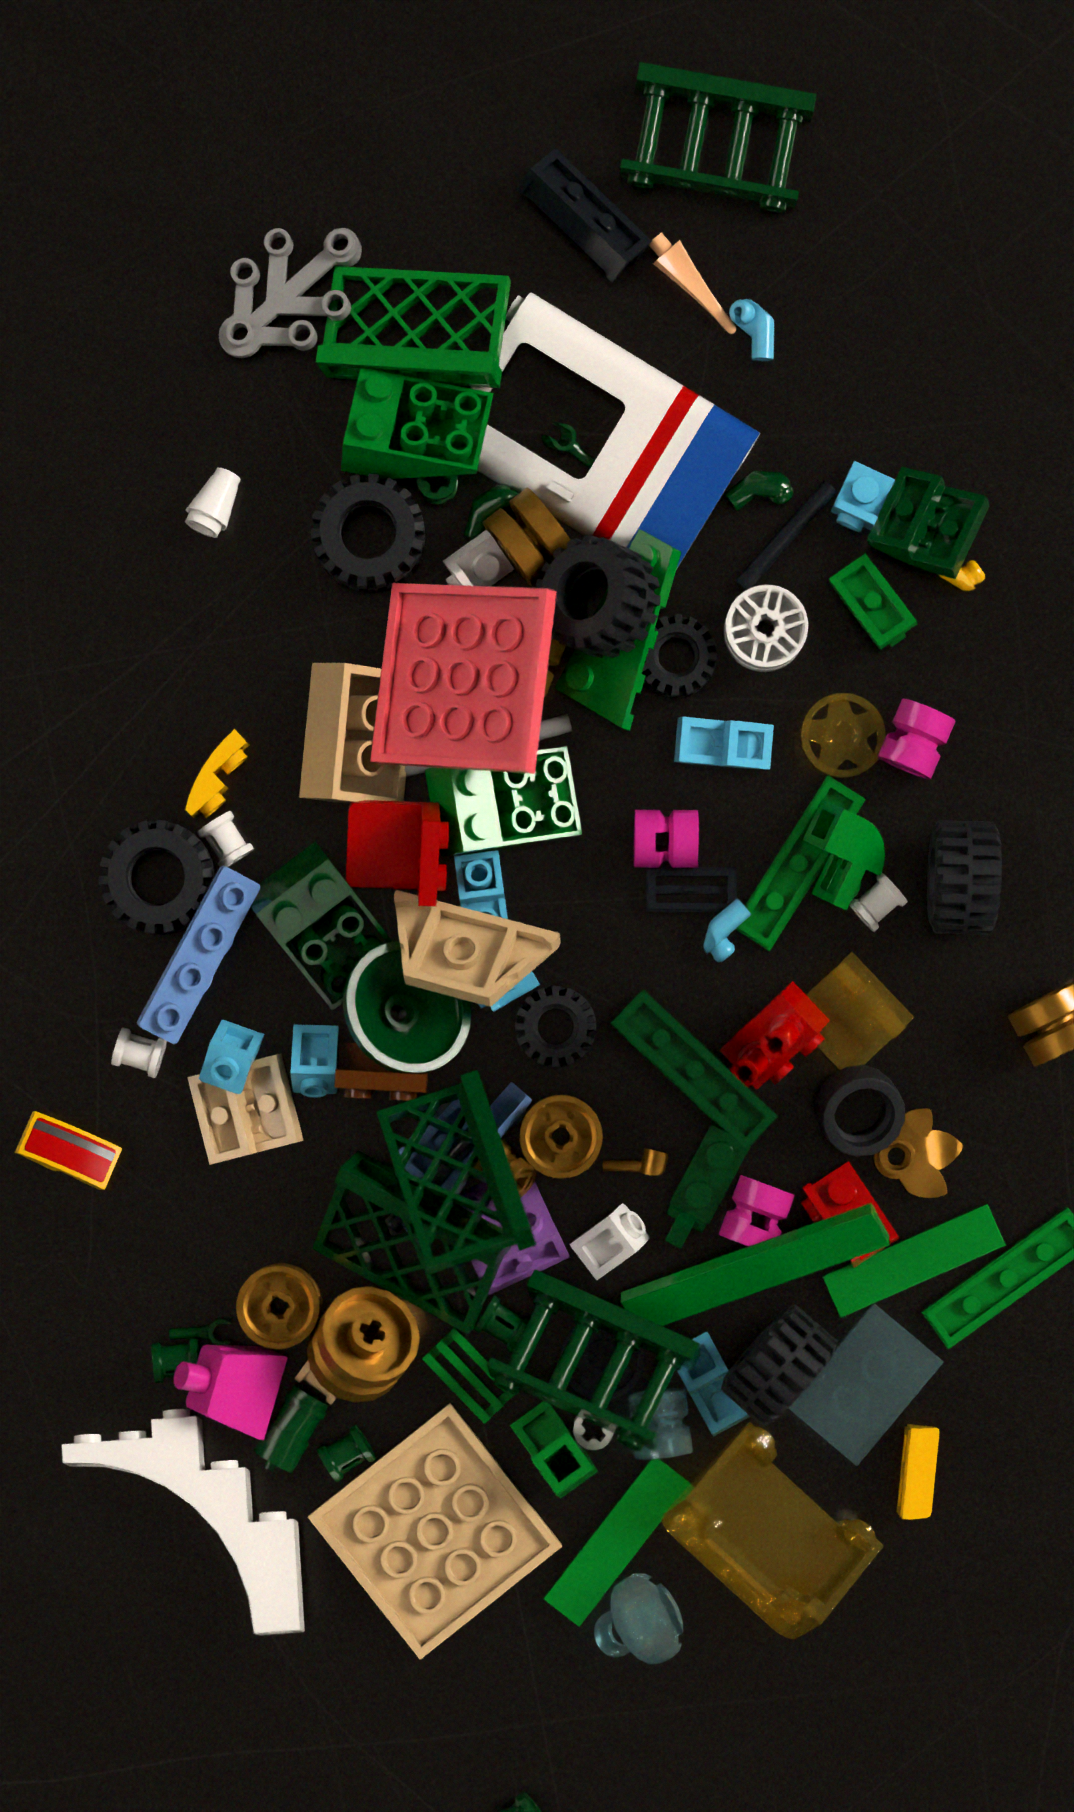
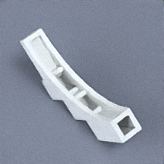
[62,1409,305,1635]

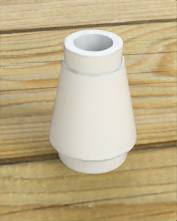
[185,467,241,538]

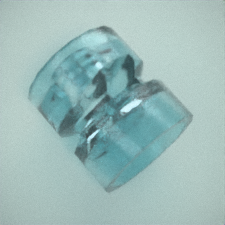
[628,1388,693,1459]

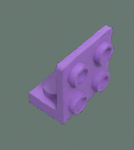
[459,1182,570,1295]

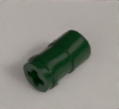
[254,1384,329,1473]

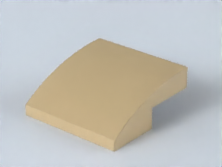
[187,1053,304,1165]

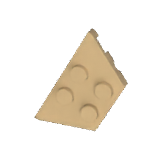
[394,890,561,1007]

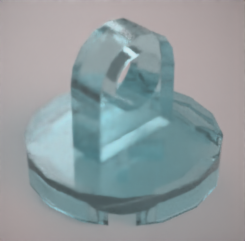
[594,1573,683,1664]

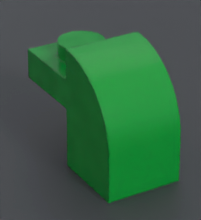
[803,799,885,911]
[510,1401,598,1498]

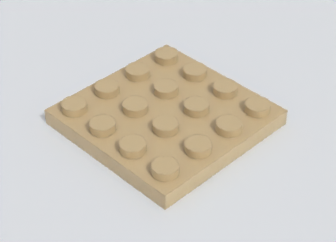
[308,1403,562,1660]

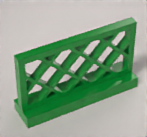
[316,266,511,388]

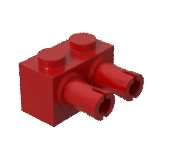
[719,981,830,1090]

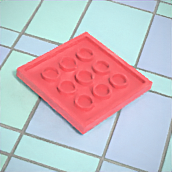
[370,583,556,774]

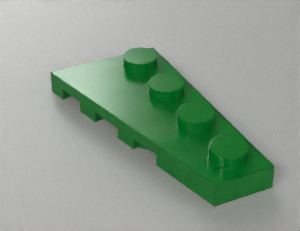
[554,529,681,731]

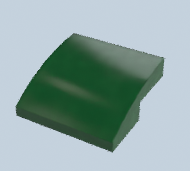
[867,467,990,579]

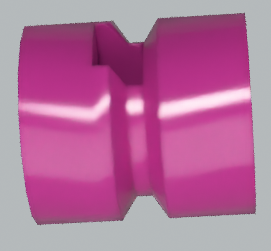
[877,698,956,780]
[634,810,699,868]
[719,1175,795,1246]

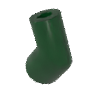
[723,470,793,511]
[463,485,518,540]

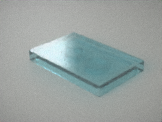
[789,1303,944,1466]

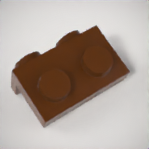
[334,1043,428,1101]

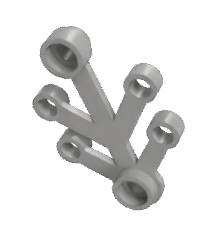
[219,228,362,358]

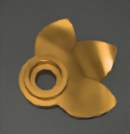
[873,1109,963,1198]

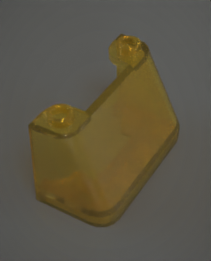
[661,1422,884,1639]

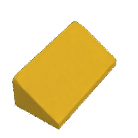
[896,1424,939,1520]

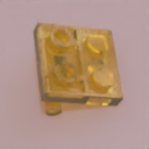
[806,952,914,1070]

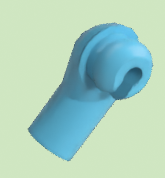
[729,299,774,361]
[703,898,752,963]

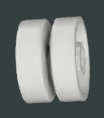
[723,585,808,672]

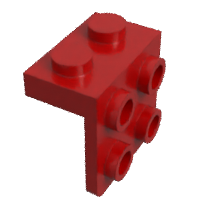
[346,800,449,907]

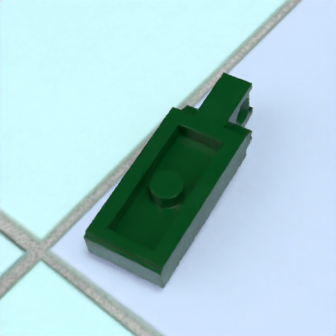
[665,1122,751,1249]

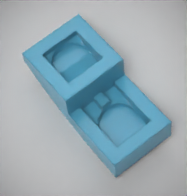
[674,716,774,770]
[677,1332,750,1437]

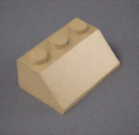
[299,663,406,804]

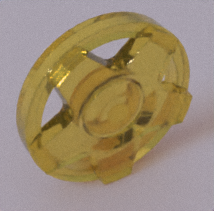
[801,693,886,778]

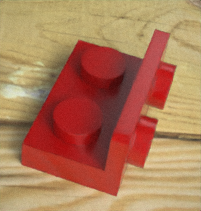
[801,1161,899,1268]

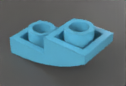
[454,850,508,919]

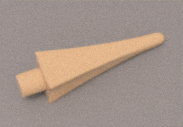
[649,232,737,334]

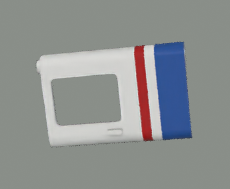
[471,292,760,570]

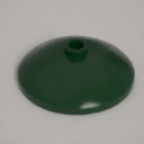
[343,941,471,1074]

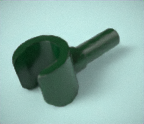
[542,422,595,469]
[169,1318,233,1345]

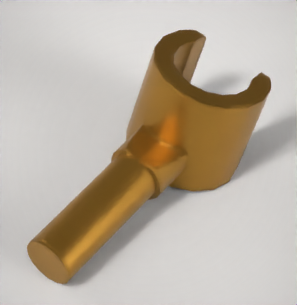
[603,1148,668,1176]

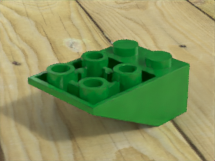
[341,367,494,480]
[425,746,582,858]

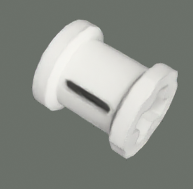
[197,811,254,867]
[849,873,908,932]
[111,1027,167,1078]
[573,1416,613,1450]

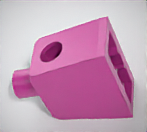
[174,1345,288,1440]

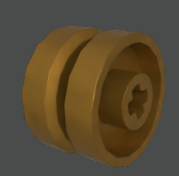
[307,1286,420,1403]

